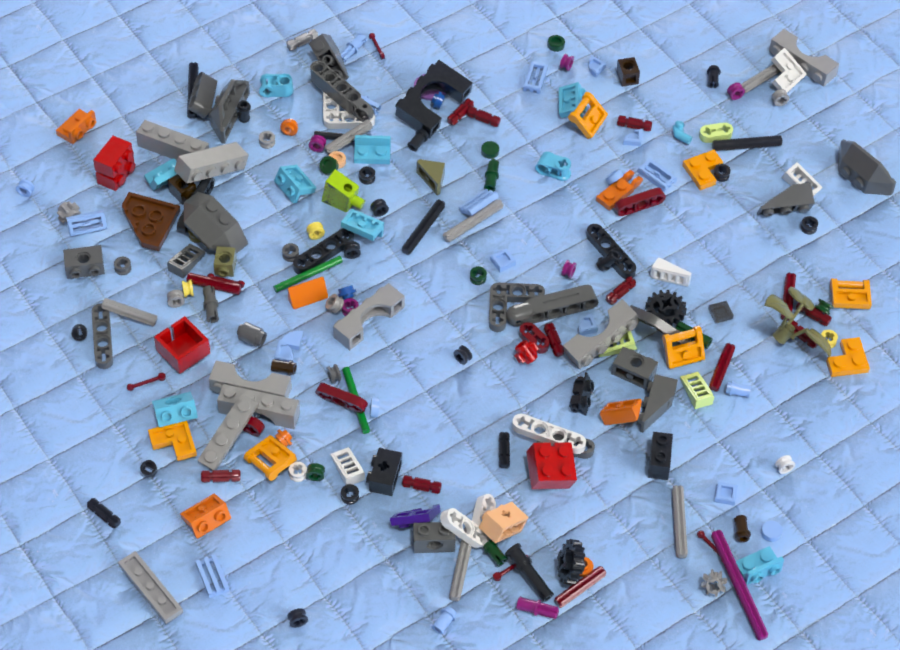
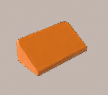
[288,277,328,309]
[600,399,642,425]

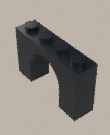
[395,60,473,139]

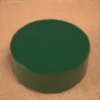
[547,35,565,52]
[481,141,499,159]
[319,156,339,175]

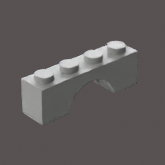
[769,29,839,87]
[333,283,405,351]
[563,299,639,369]
[209,361,292,398]
[217,384,300,429]

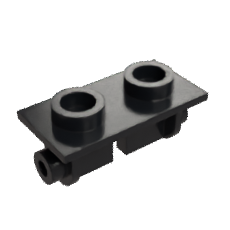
[569,372,594,416]

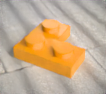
[682,150,723,190]
[826,337,870,377]
[148,421,197,461]

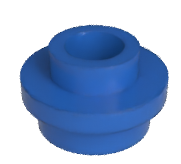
[431,92,445,109]
[338,285,356,300]

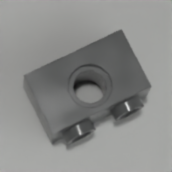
[63,245,105,279]
[611,347,658,390]
[413,522,456,553]

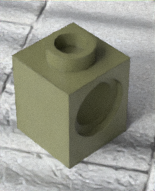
[214,246,237,277]

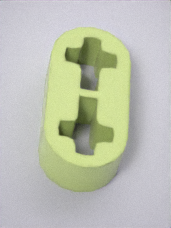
[699,123,733,143]

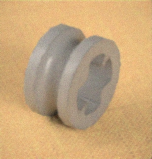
[772,89,789,106]
[259,131,275,149]
[167,290,185,308]
[325,294,344,313]

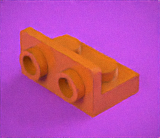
[56,109,97,144]
[180,493,231,538]

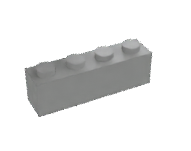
[136,120,209,161]
[174,142,249,184]

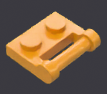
[568,92,608,139]
[830,278,872,309]
[662,326,705,369]
[244,435,297,481]

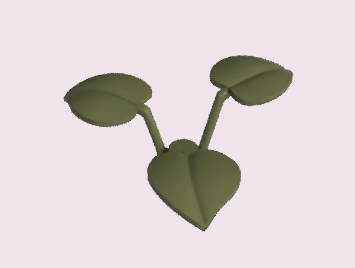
[764,287,831,357]

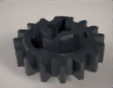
[645,290,687,326]
[557,539,585,585]

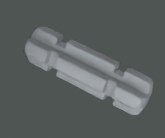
[286,29,318,51]

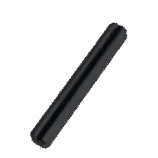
[187,62,199,118]
[712,135,783,151]
[402,199,445,255]

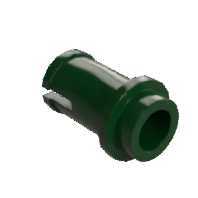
[483,540,508,567]

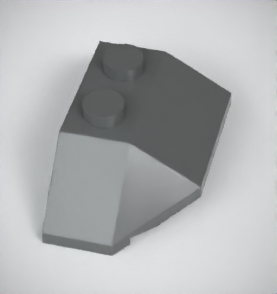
[208,79,250,144]
[838,139,896,195]
[183,192,248,254]

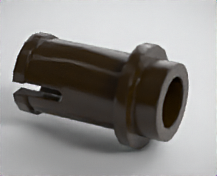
[271,359,297,376]
[734,515,751,542]

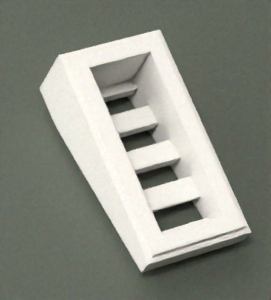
[781,162,823,196]
[650,257,692,287]
[330,447,365,485]

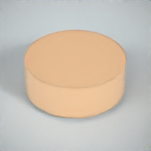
[329,151,346,169]

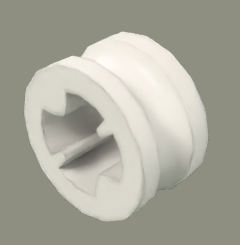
[775,455,795,474]
[289,462,307,482]

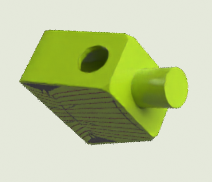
[322,169,366,212]

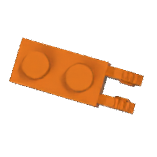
[596,170,643,211]

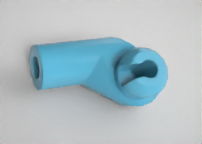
[672,121,693,145]

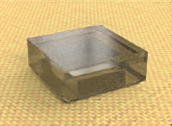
[708,301,734,324]

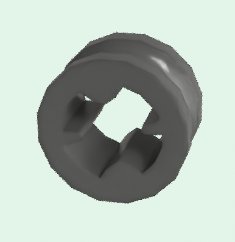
[282,243,299,262]
[114,256,132,275]
[326,364,341,383]

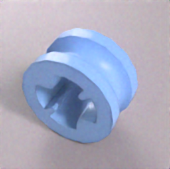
[16,179,35,197]

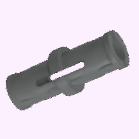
[203,285,219,323]

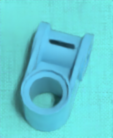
[259,74,294,98]
[535,151,571,181]

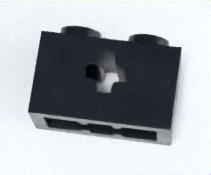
[648,432,673,480]
[366,448,402,496]

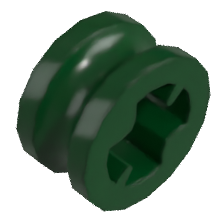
[470,266,487,285]
[815,299,834,315]
[306,463,325,481]

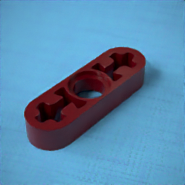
[614,187,666,216]
[315,383,368,413]

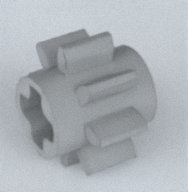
[57,201,81,224]
[701,569,727,597]

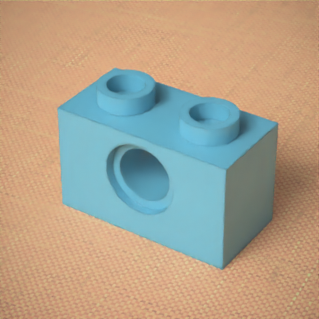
[152,392,198,427]

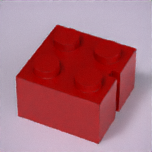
[93,135,136,191]
[154,316,210,374]
[526,442,577,489]

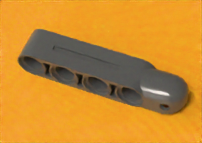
[310,61,374,122]
[506,285,599,326]

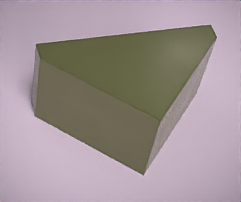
[416,159,445,195]

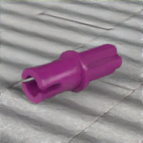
[516,596,559,619]

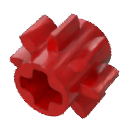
[514,340,539,364]

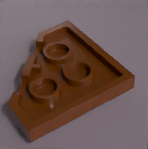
[122,192,181,251]

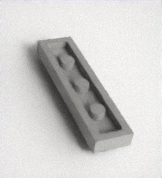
[198,393,259,470]
[118,551,183,624]

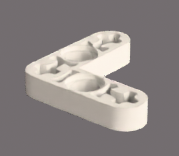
[323,92,375,129]
[440,494,496,548]

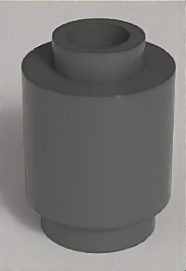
[237,322,267,347]

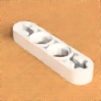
[512,414,586,454]

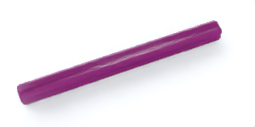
[711,530,768,641]

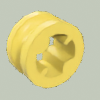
[306,222,325,240]
[182,279,194,298]
[821,330,838,348]

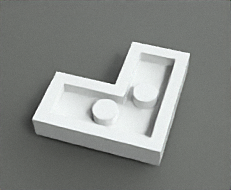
[771,48,807,92]

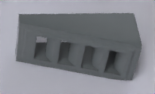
[167,244,206,278]

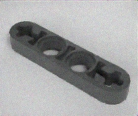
[92,303,113,369]

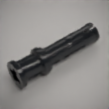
[505,543,554,602]

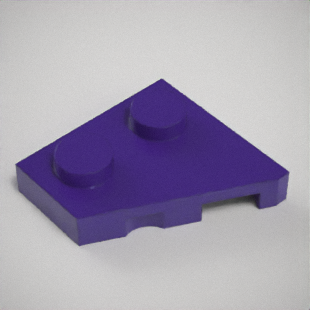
[390,504,441,528]

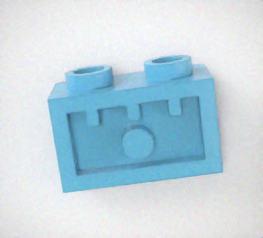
[559,82,587,118]
[354,135,391,164]
[144,158,177,191]
[274,165,316,203]
[341,209,384,241]
[736,546,784,585]

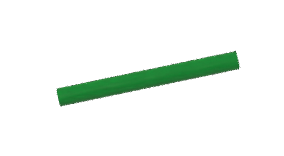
[273,256,343,293]
[342,367,370,434]

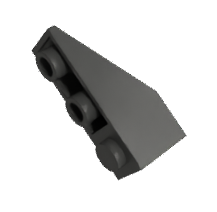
[309,34,349,80]
[757,183,815,217]
[638,374,678,433]

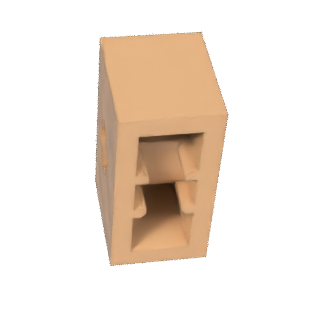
[479,502,529,544]

